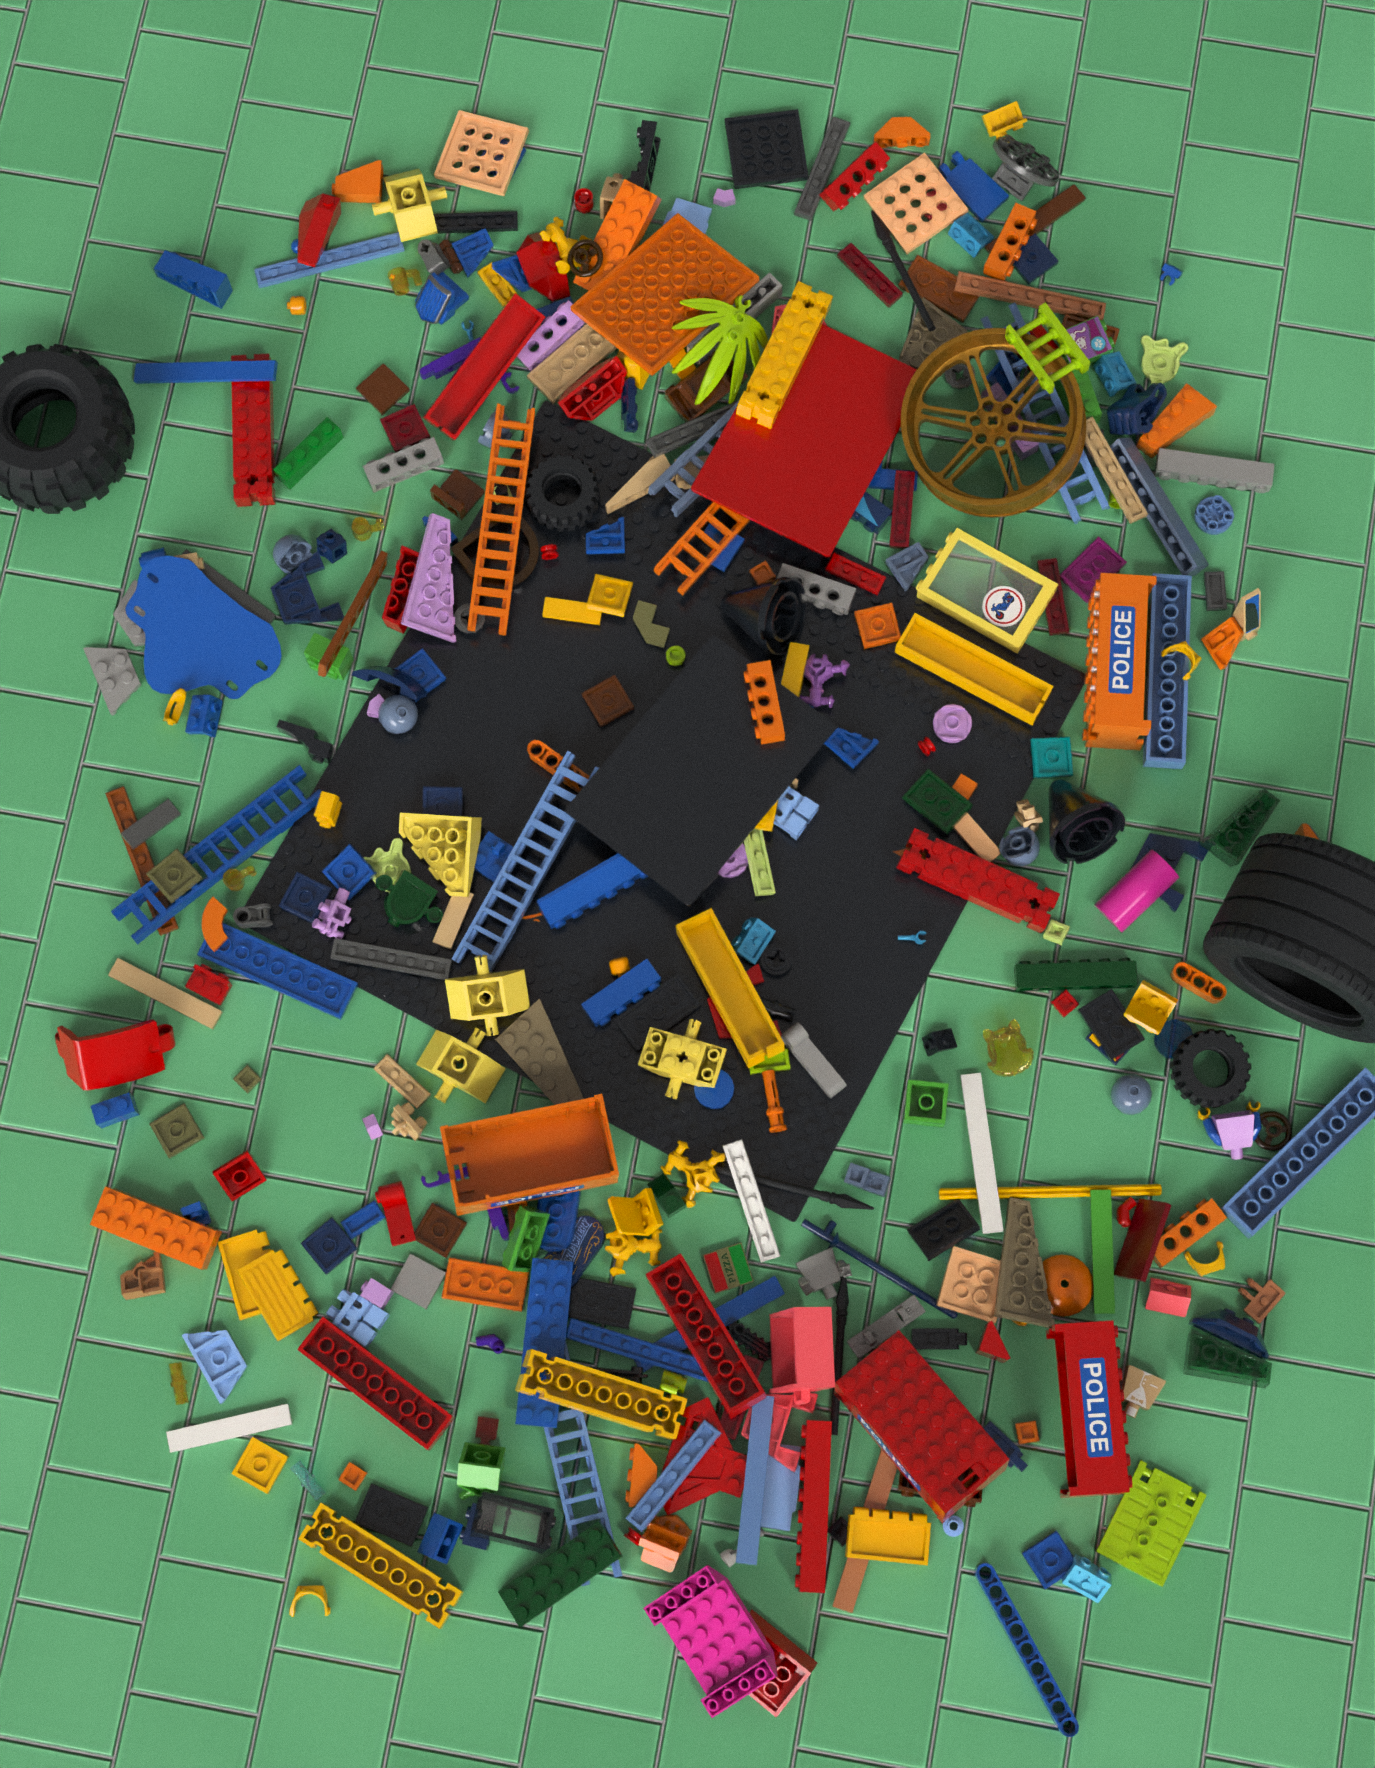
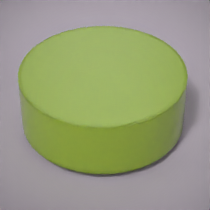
[666,646,686,666]

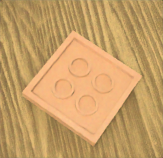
[936,1246,1001,1324]

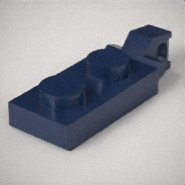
[621,378,638,433]
[984,1421,1028,1472]

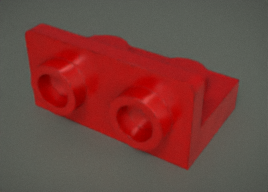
[185,964,232,1006]

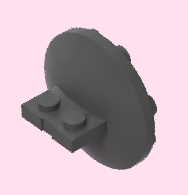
[992,134,1060,201]

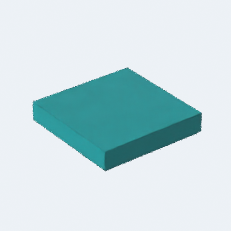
[1030,737,1073,778]

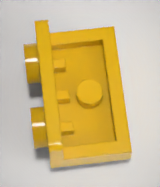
[982,101,1027,138]

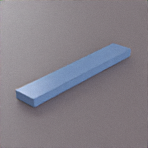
[625,1420,722,1532]

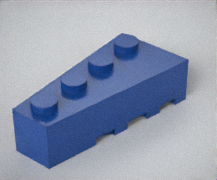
[154,250,233,309]

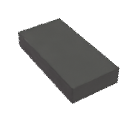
[1204,571,1227,611]

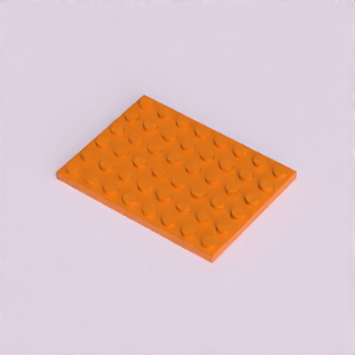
[570,213,759,376]

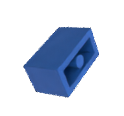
[91,1092,140,1128]
[417,1512,463,1564]

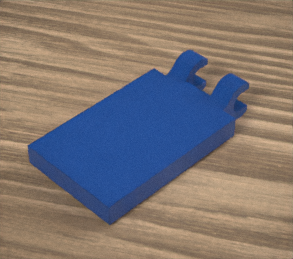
[938,151,1009,222]

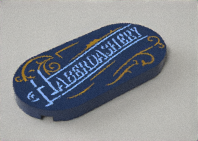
[543,1216,605,1287]

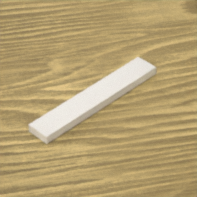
[723,1139,781,1262]
[166,1404,293,1453]

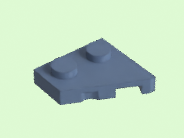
[885,542,929,591]

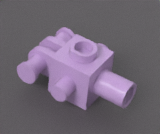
[312,888,352,939]

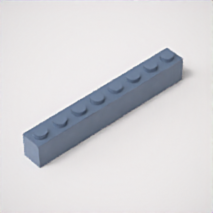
[1110,437,1209,576]

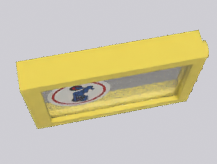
[916,528,1058,654]

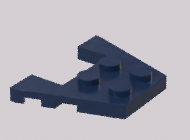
[270,552,344,625]
[1131,833,1211,912]

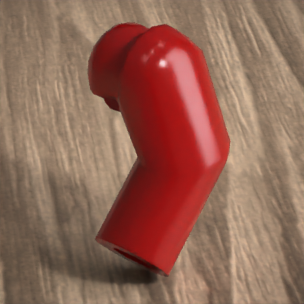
[1117,1197,1137,1228]

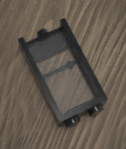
[470,1491,556,1554]

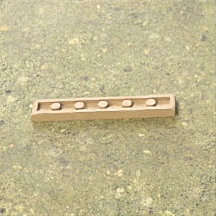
[1085,416,1148,524]
[108,958,223,1030]

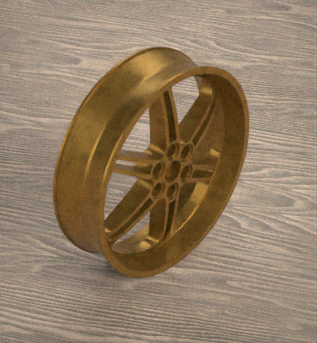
[901,328,1086,518]

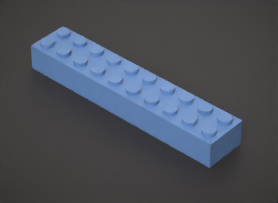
[1143,573,1192,769]
[1220,1067,1375,1239]

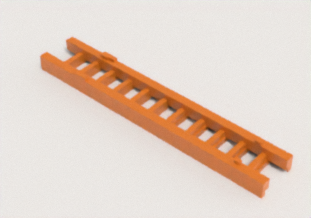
[467,403,535,635]
[653,502,750,596]

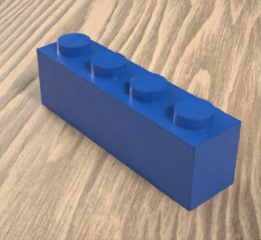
[581,959,661,1027]

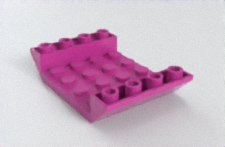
[643,1565,778,1718]

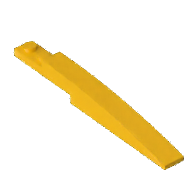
[754,642,810,832]

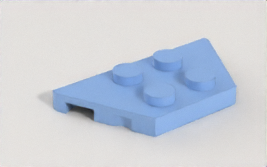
[182,1330,248,1404]

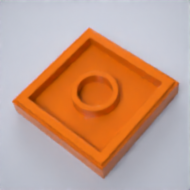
[854,602,901,649]

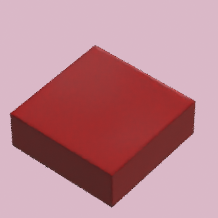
[1051,989,1079,1018]

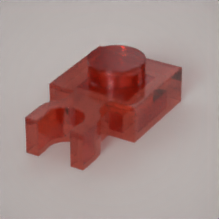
[475,1416,499,1445]

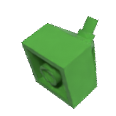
[457,1442,506,1501]

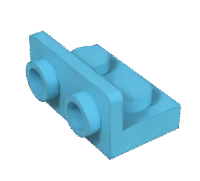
[1062,1554,1112,1603]

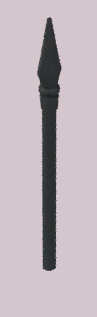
[871,210,936,332]
[716,1165,874,1210]
[830,1276,849,1435]

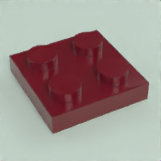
[380,404,430,453]

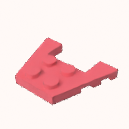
[741,1393,818,1472]

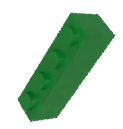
[273,417,344,490]

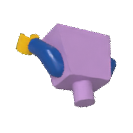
[1198,1101,1261,1160]

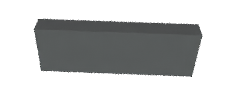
[121,799,181,850]

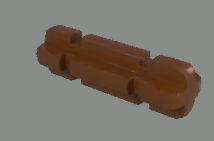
[439,240,463,274]

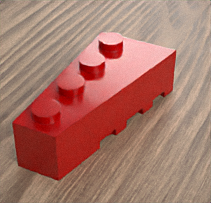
[382,545,419,634]

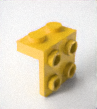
[1124,980,1178,1035]
[607,1188,663,1236]

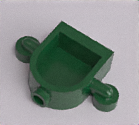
[376,870,443,928]

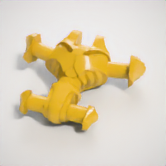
[540,217,592,275]
[660,1140,725,1208]
[605,1229,663,1277]

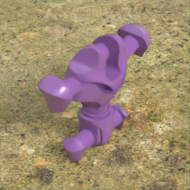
[800,654,850,708]

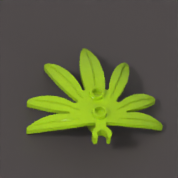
[672,295,768,405]

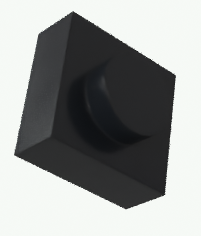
[827,1516,848,1547]

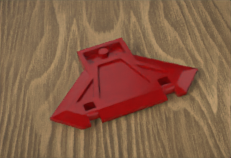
[661,1397,747,1516]

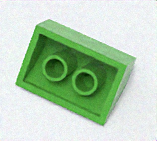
[1050,369,1102,423]
[502,1205,550,1272]

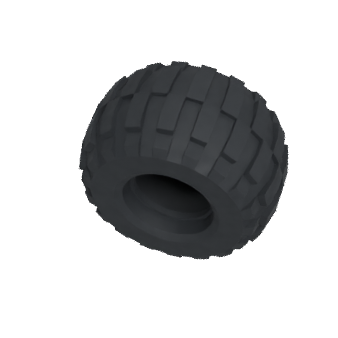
[0,344,135,514]

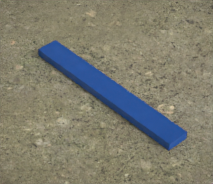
[134,360,278,384]
[634,1276,785,1373]
[566,1318,708,1382]

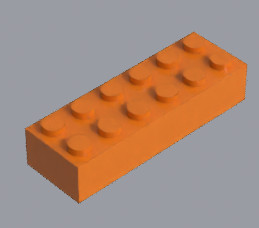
[573,179,662,291]
[90,1186,222,1270]

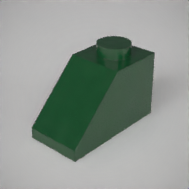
[647,1173,686,1218]

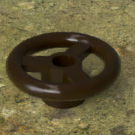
[568,239,603,277]
[1254,1111,1292,1151]

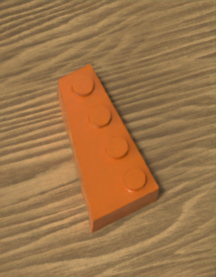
[1136,383,1217,458]

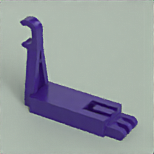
[420,337,519,394]
[421,1166,510,1241]

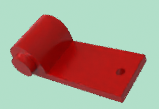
[375,1181,416,1247]

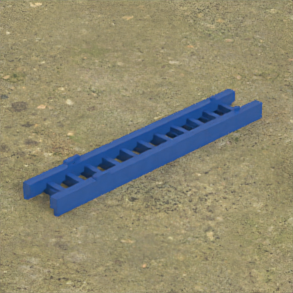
[111,765,321,945]

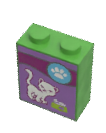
[1057,315,1115,364]

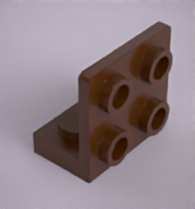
[430,469,485,521]

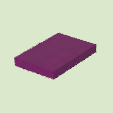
[1060,536,1127,603]

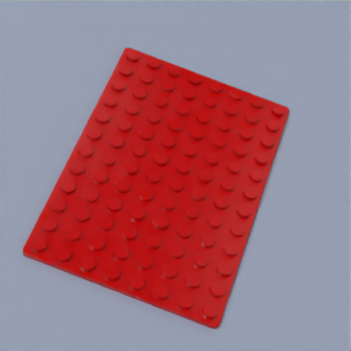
[691,324,917,557]

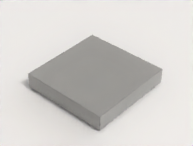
[390,1254,446,1310]

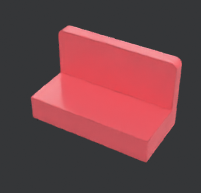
[1145,1278,1191,1317]

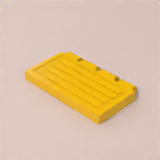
[218,1229,271,1321]
[237,1249,319,1342]
[845,1506,931,1566]

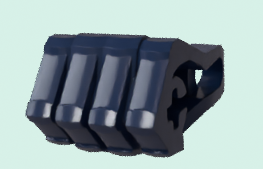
[1107,382,1167,435]

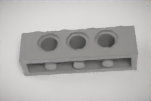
[363,437,444,493]
[777,563,856,615]

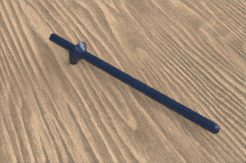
[801,1219,958,1319]

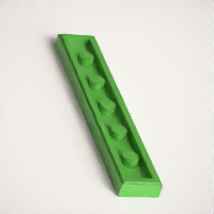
[1090,1190,1115,1314]

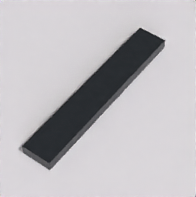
[433,211,518,234]

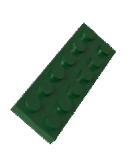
[498,1521,623,1628]

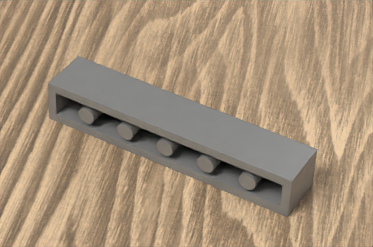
[687,272,783,366]
[1154,448,1275,493]

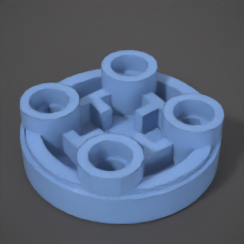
[1194,495,1234,535]

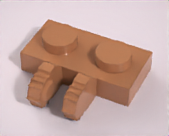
[1238,1278,1286,1324]

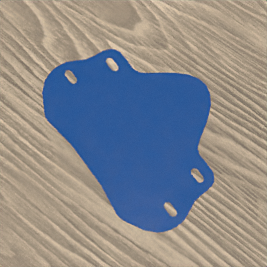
[125,556,282,699]

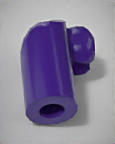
[476,1334,505,1354]

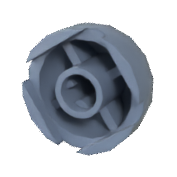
[478,409,513,448]
[273,534,312,574]
[378,695,418,734]
[999,826,1040,866]
[1111,1074,1152,1115]

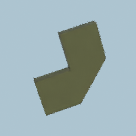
[633,600,670,648]

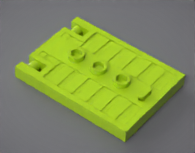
[1095,1460,1206,1587]

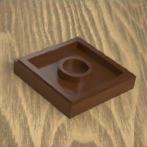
[356,363,410,415]
[581,675,635,727]
[414,1203,468,1259]

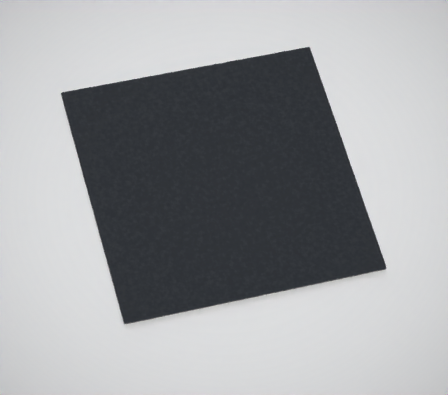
[238,401,1085,1222]

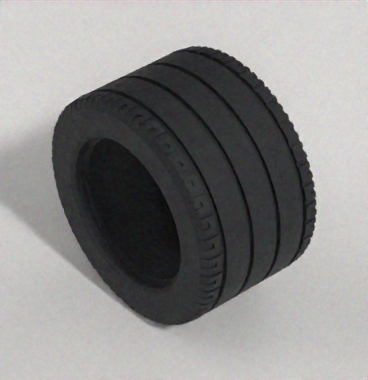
[1203,833,1375,1043]

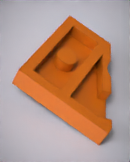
[1201,617,1244,670]

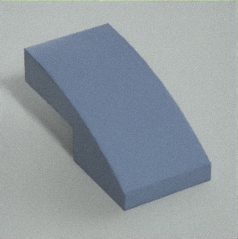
[844,1163,891,1197]

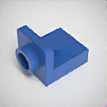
[180,1201,211,1225]

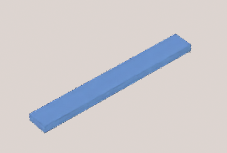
[254,232,405,288]
[736,1396,774,1565]

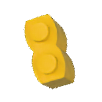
[314,791,342,829]

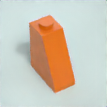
[332,160,384,203]

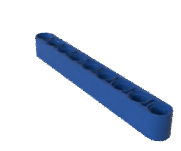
[975,1563,1079,1737]

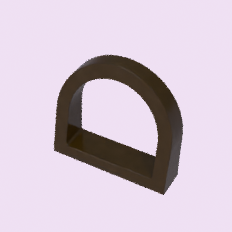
[450,504,539,589]

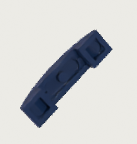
[352,666,427,700]

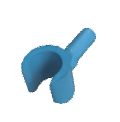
[461,320,474,342]
[898,931,927,945]

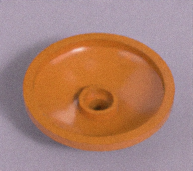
[1042,1255,1093,1317]

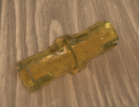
[169,1362,189,1405]

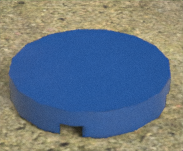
[694,1070,734,1109]

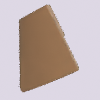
[120,1251,166,1300]

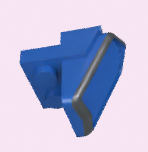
[415,272,469,325]

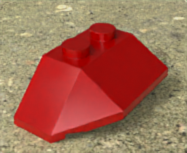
[516,232,570,302]
[557,356,627,421]

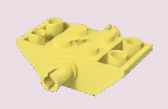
[372,169,447,242]
[445,955,530,1036]
[638,1019,727,1099]
[416,1028,506,1104]

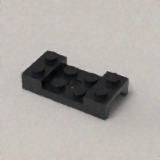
[627,120,661,192]

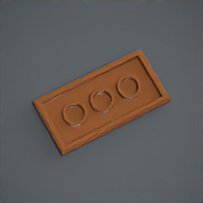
[898,255,980,323]

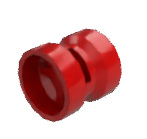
[574,188,594,214]

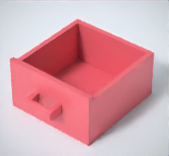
[769,1307,835,1405]

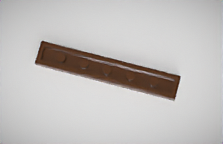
[985,184,1086,259]

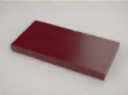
[1114,1198,1171,1282]

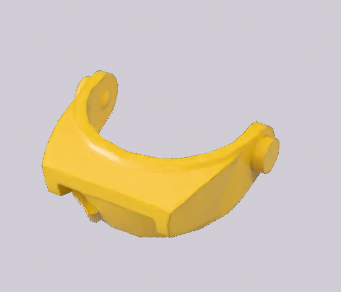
[1161,641,1201,681]
[163,688,187,726]
[1184,1241,1225,1277]
[289,1585,331,1617]

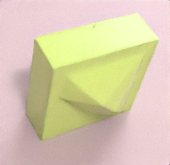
[1043,919,1070,946]

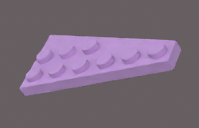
[401,513,456,643]

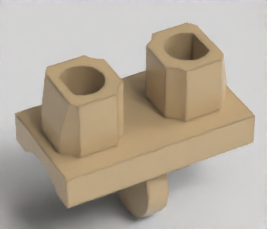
[1014,799,1043,833]
[391,1102,427,1141]

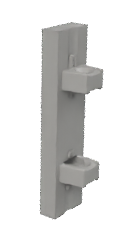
[847,1295,926,1359]

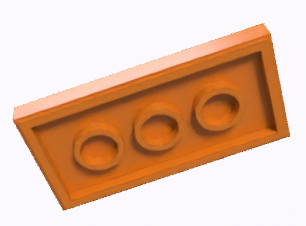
[441,1258,529,1312]

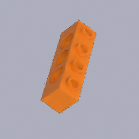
[983,203,1038,281]
[744,660,785,745]
[1153,1198,1227,1269]

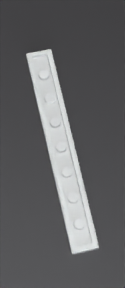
[960,1073,1003,1234]

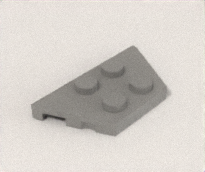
[113,579,146,647]
[83,647,141,716]

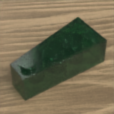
[1199,789,1280,867]
[1183,1329,1272,1388]

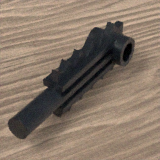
[727,1321,771,1362]
[590,1366,648,1384]

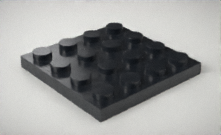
[725,109,809,189]

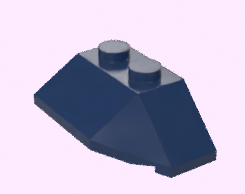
[1189,1308,1269,1361]

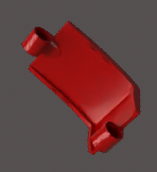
[55,1019,176,1090]

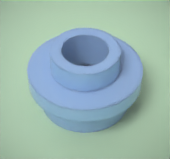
[943,1515,964,1537]

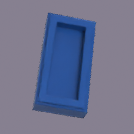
[340,1200,386,1240]

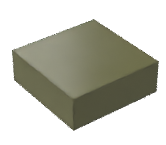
[233,1065,262,1094]

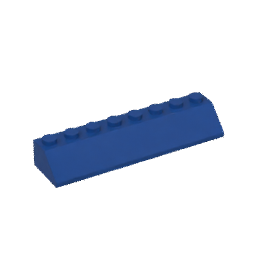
[537,854,648,929]

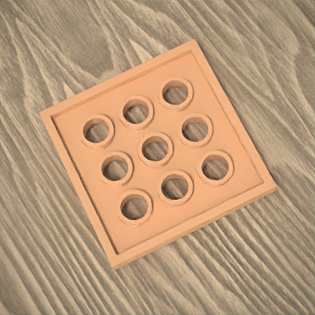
[434,110,529,196]
[863,152,968,255]

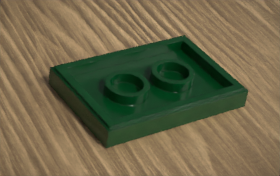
[902,769,973,835]

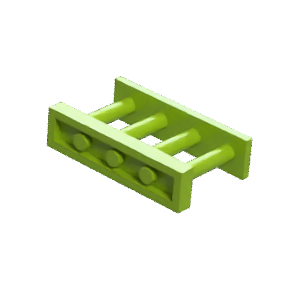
[1005,302,1091,394]

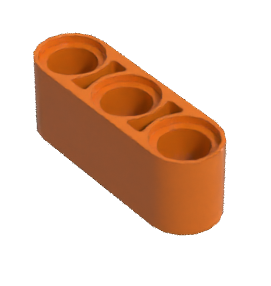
[1170,962,1227,1004]

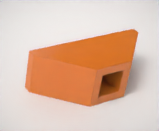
[873,117,930,149]
[625,1443,658,1508]

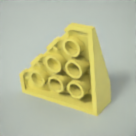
[399,813,482,897]

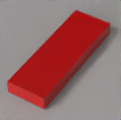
[825,553,886,596]

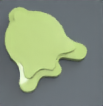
[1140,335,1188,385]
[363,838,411,892]

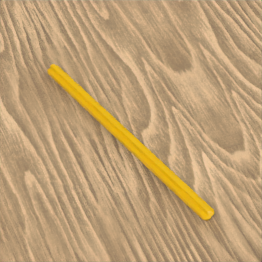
[938,1184,1162,1200]

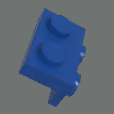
[185,695,223,737]

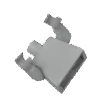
[796,1247,852,1300]

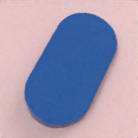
[537,1191,581,1253]

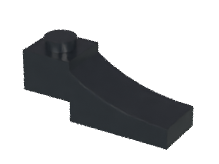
[276,719,334,764]

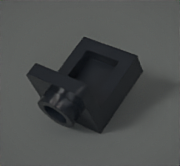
[922,1028,957,1056]

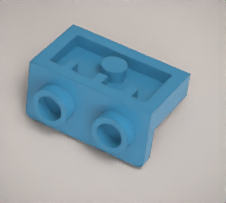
[948,213,994,258]
[1093,351,1137,397]
[731,917,776,964]

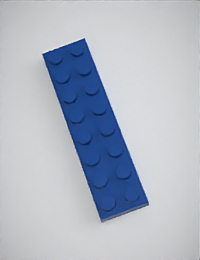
[197,923,358,1020]
[515,1258,574,1428]

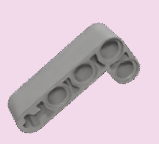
[781,1022,847,1099]

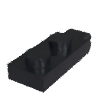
[911,1328,967,1350]

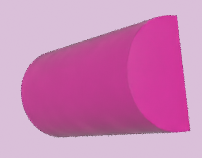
[1094,849,1179,933]

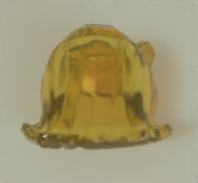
[983,1019,1034,1077]

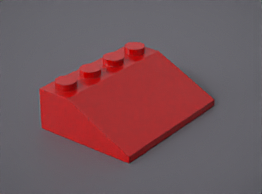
[749,1609,818,1717]

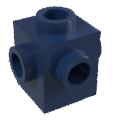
[316,529,347,564]

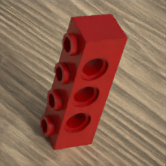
[819,141,890,212]

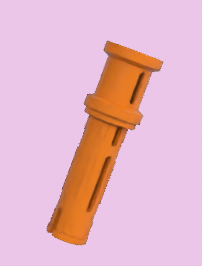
[762,1070,787,1133]

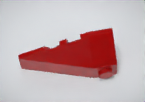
[297,193,341,267]

